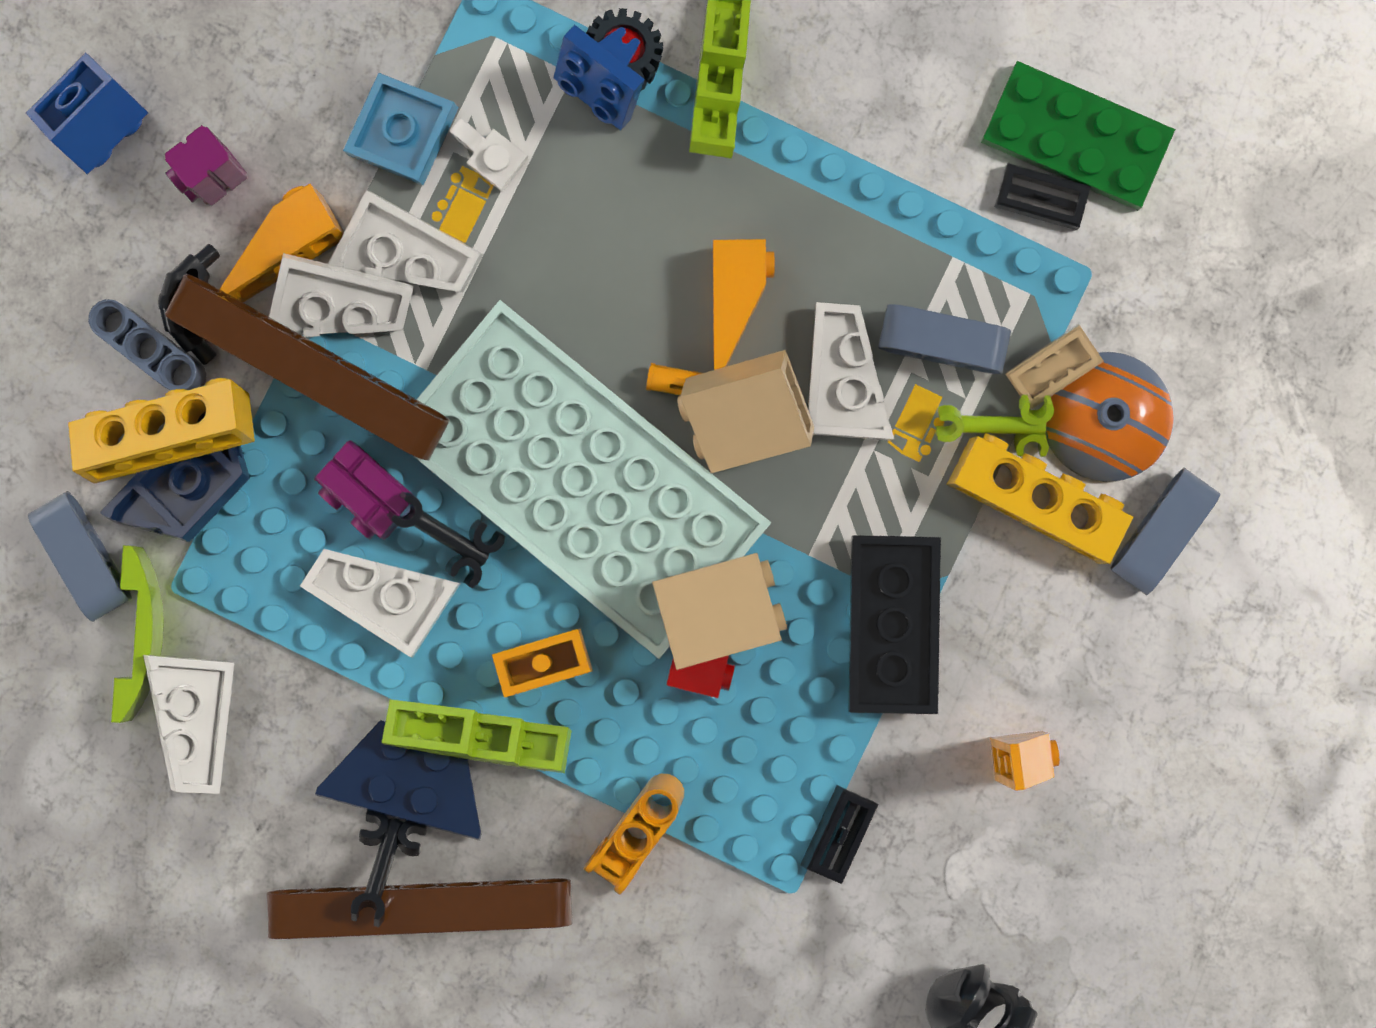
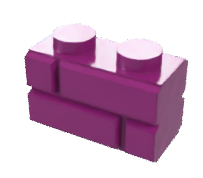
[165,125,247,206]
[314,440,420,540]

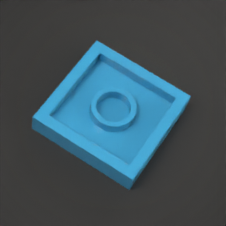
[343,73,459,186]

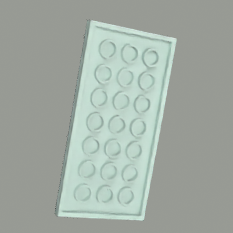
[414,300,771,659]

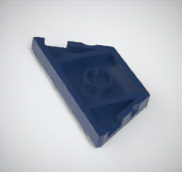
[100,412,250,542]
[315,720,482,841]

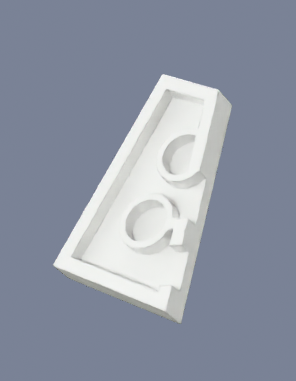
[328,190,483,292]
[269,253,413,337]
[808,302,894,441]
[300,549,461,658]
[143,655,234,794]

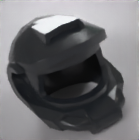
[925,964,1038,1028]

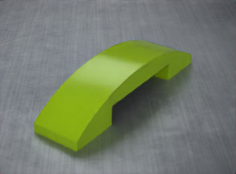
[111,545,164,723]

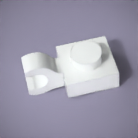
[450,118,528,192]

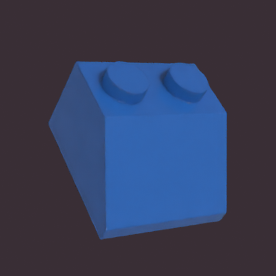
[26,52,148,175]

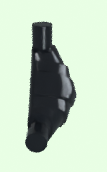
[158,244,220,365]

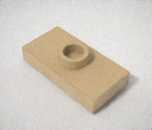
[1005,324,1104,409]

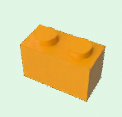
[491,629,593,698]

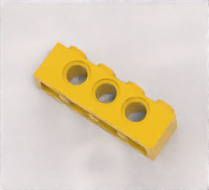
[68,378,255,484]
[946,433,1133,564]

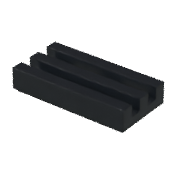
[994,163,1091,230]
[800,785,879,884]

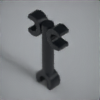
[387,492,506,588]
[351,810,427,927]

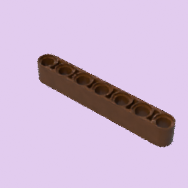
[165,274,450,461]
[267,878,572,939]

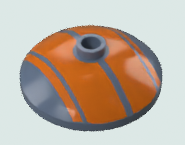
[1045,352,1174,482]

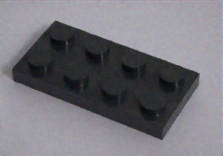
[848,535,941,714]

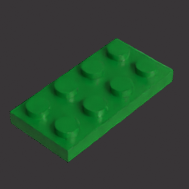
[981,61,1176,211]

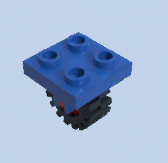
[553,8,663,131]

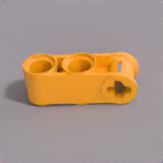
[583,773,684,895]

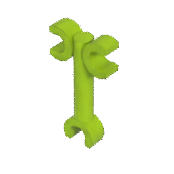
[936,395,1054,457]

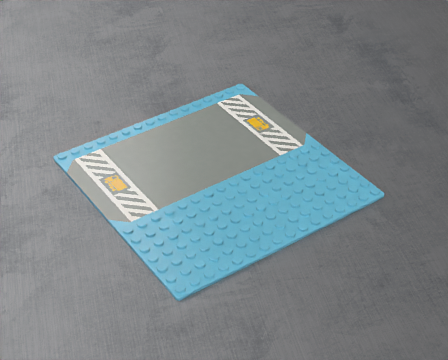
[171,0,1092,893]

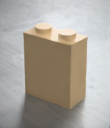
[677,350,814,473]
[652,553,787,670]

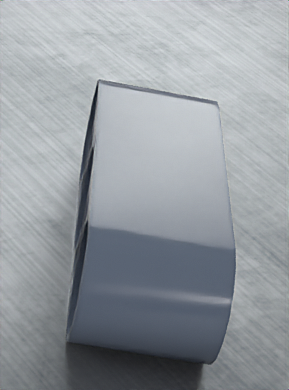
[88,299,206,390]
[878,304,1011,374]
[1110,468,1220,595]
[28,491,132,622]

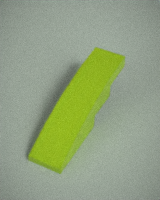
[689,0,751,159]
[382,699,572,773]

